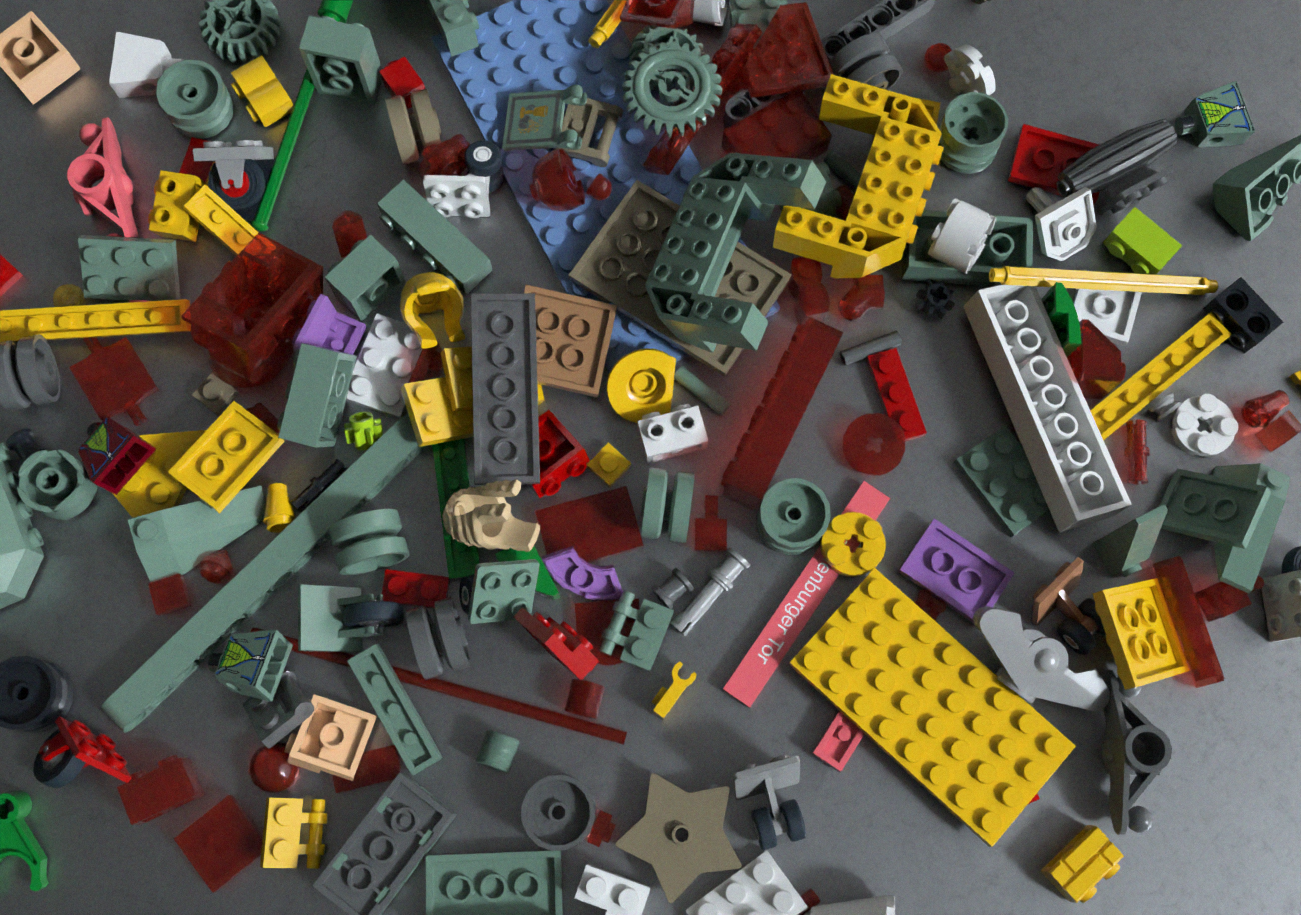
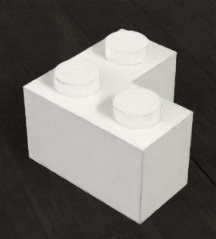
[575,863,650,915]

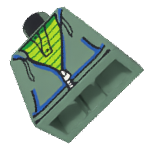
[1175,81,1255,148]
[208,629,293,702]

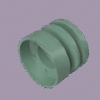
[938,92,1008,174]

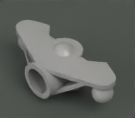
[973,606,1110,711]

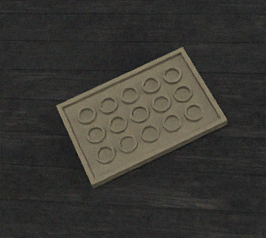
[569,180,792,377]

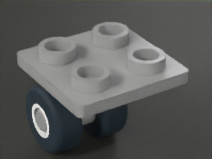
[733,755,806,850]

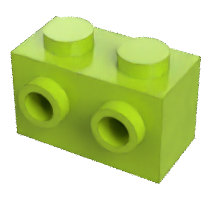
[1102,207,1182,274]

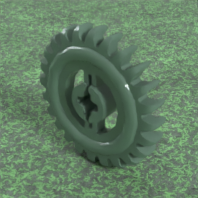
[622,41,722,138]

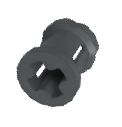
[651,568,694,609]

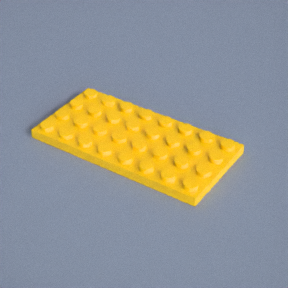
[789,568,1076,847]

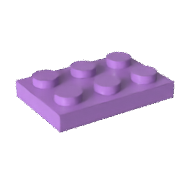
[898,518,1015,624]

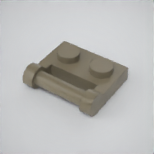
[555,98,624,167]

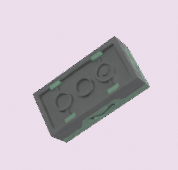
[312,772,457,915]

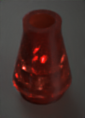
[1241,390,1290,428]

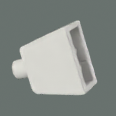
[109,32,184,98]

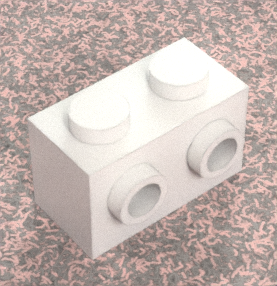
[637,404,708,464]

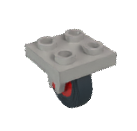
[193,140,274,210]

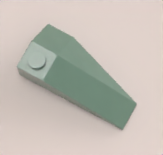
[1212,135,1301,241]

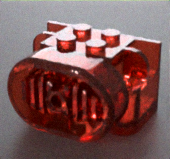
[181,233,323,388]

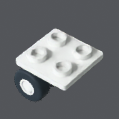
[423,140,504,218]

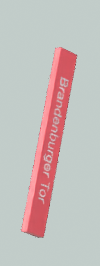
[722,481,890,708]

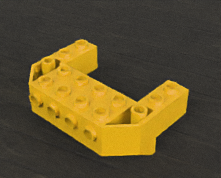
[773,74,944,279]

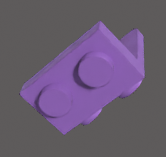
[292,294,367,355]

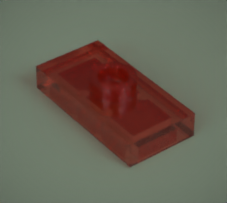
[332,745,402,794]

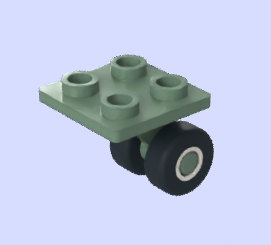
[459,559,540,624]

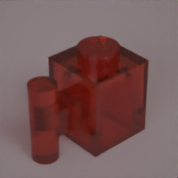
[1193,576,1264,622]

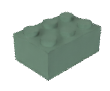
[299,15,382,105]
[277,343,357,448]

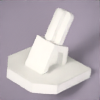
[1026,187,1097,261]

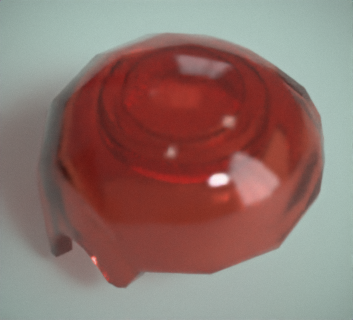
[248,742,301,793]

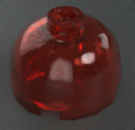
[529,148,585,212]

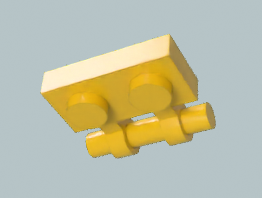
[260,797,328,869]

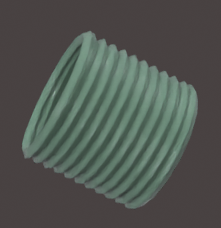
[476,730,520,773]

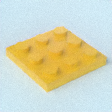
[1092,578,1190,690]

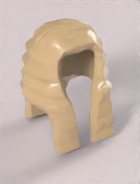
[443,479,540,552]

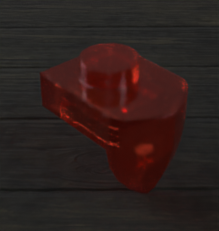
[332,210,368,258]

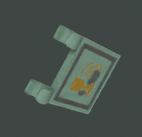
[502,85,587,151]

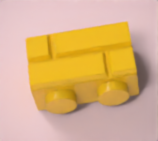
[1040,825,1124,903]

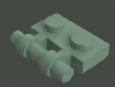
[599,590,674,672]

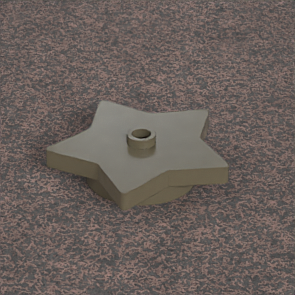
[616,773,742,904]

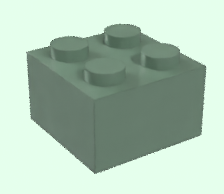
[325,235,406,322]

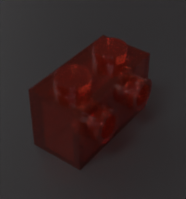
[117,755,205,825]

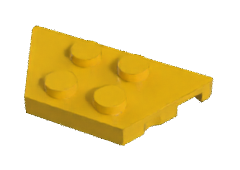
[112,430,206,518]

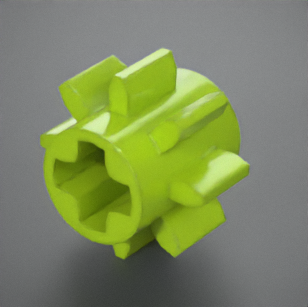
[344,411,383,450]

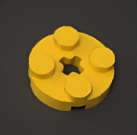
[820,512,886,577]

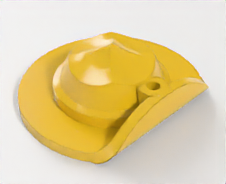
[607,348,676,423]

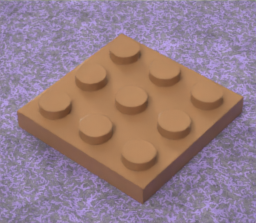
[524,284,617,397]

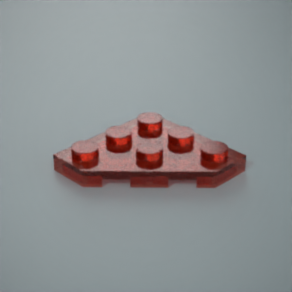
[741,2,834,98]

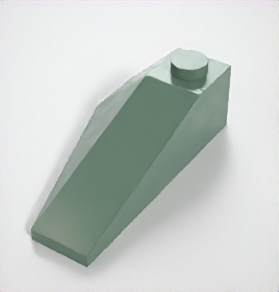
[1211,463,1291,594]
[127,486,266,584]
[1092,504,1168,578]

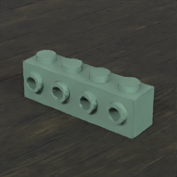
[425,0,479,57]
[377,179,492,295]

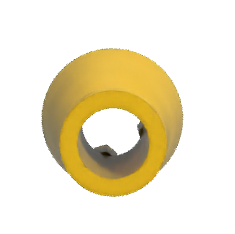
[263,483,296,533]

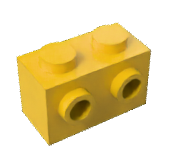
[148,170,207,242]

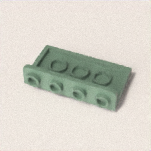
[426,850,563,915]

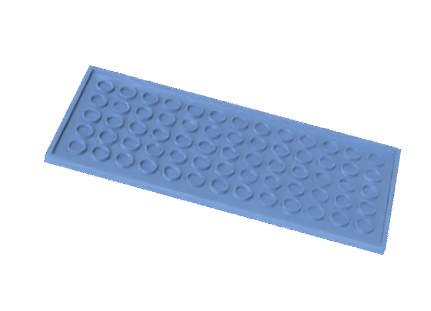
[431,0,781,374]

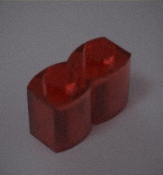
[787,257,830,328]

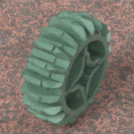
[198,0,281,64]
[628,21,707,92]

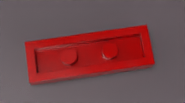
[866,348,927,445]

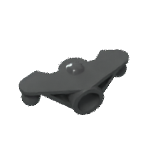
[1101,670,1172,835]

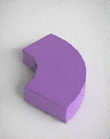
[542,546,623,600]

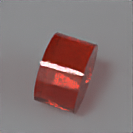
[1254,409,1301,453]

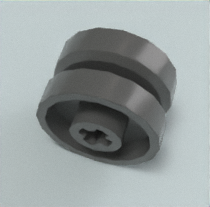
[826,33,904,90]
[0,334,61,411]
[406,597,471,680]
[521,775,596,851]

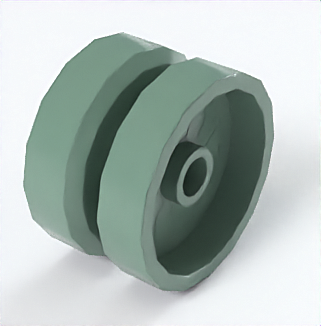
[156,59,234,139]
[641,467,695,543]
[756,478,831,555]
[328,509,410,575]

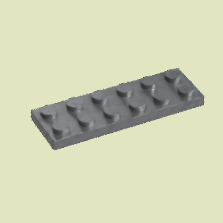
[471,293,540,485]

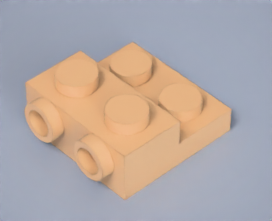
[284,694,377,781]

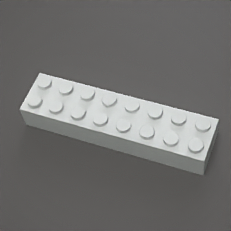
[963,285,1132,533]

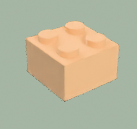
[0,11,81,105]

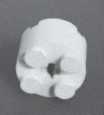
[928,198,996,274]

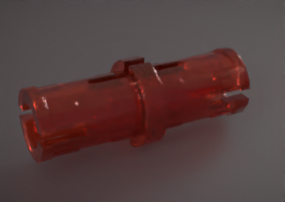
[1124,420,1150,485]

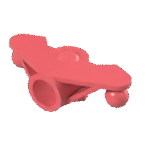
[67,117,139,238]

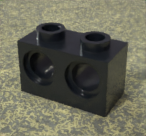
[1203,277,1284,353]

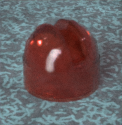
[586,173,612,200]

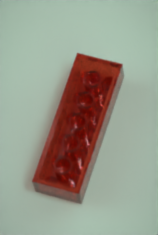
[720,316,843,512]

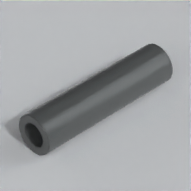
[839,331,902,366]

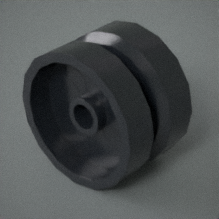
[0,656,73,733]

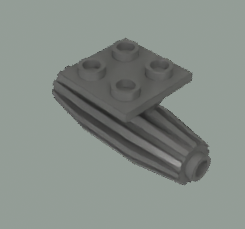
[1056,119,1177,216]

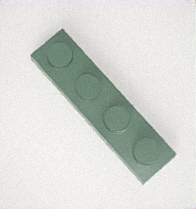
[347,643,443,776]

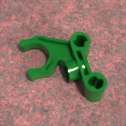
[0,790,49,891]

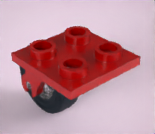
[33,716,132,788]

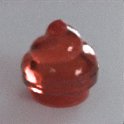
[200,550,233,584]

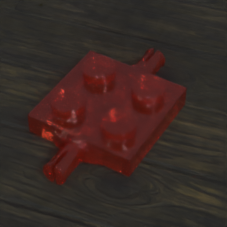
[69,337,159,426]

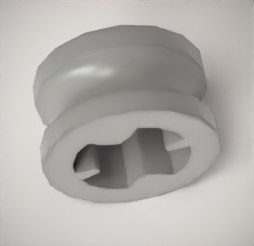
[1149,393,1182,421]

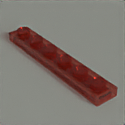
[643,23,762,176]

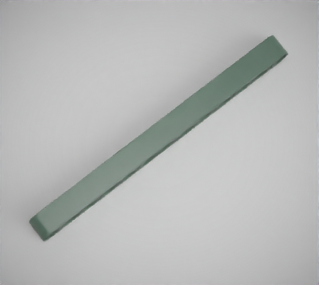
[101,414,426,733]

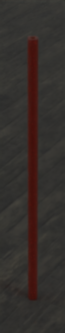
[250,627,627,745]

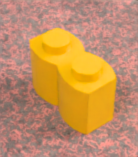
[230,55,294,127]

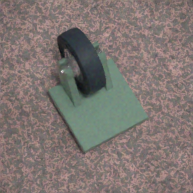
[298,584,404,652]

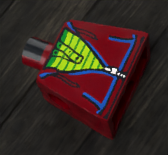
[78,417,156,495]

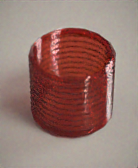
[564,679,605,719]

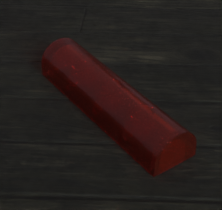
[1152,556,1225,688]

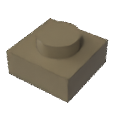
[192,371,239,417]

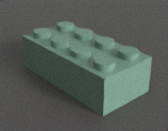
[902,210,1033,287]

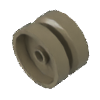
[385,89,444,164]

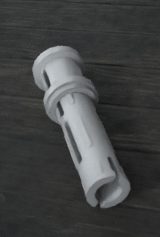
[670,547,750,636]

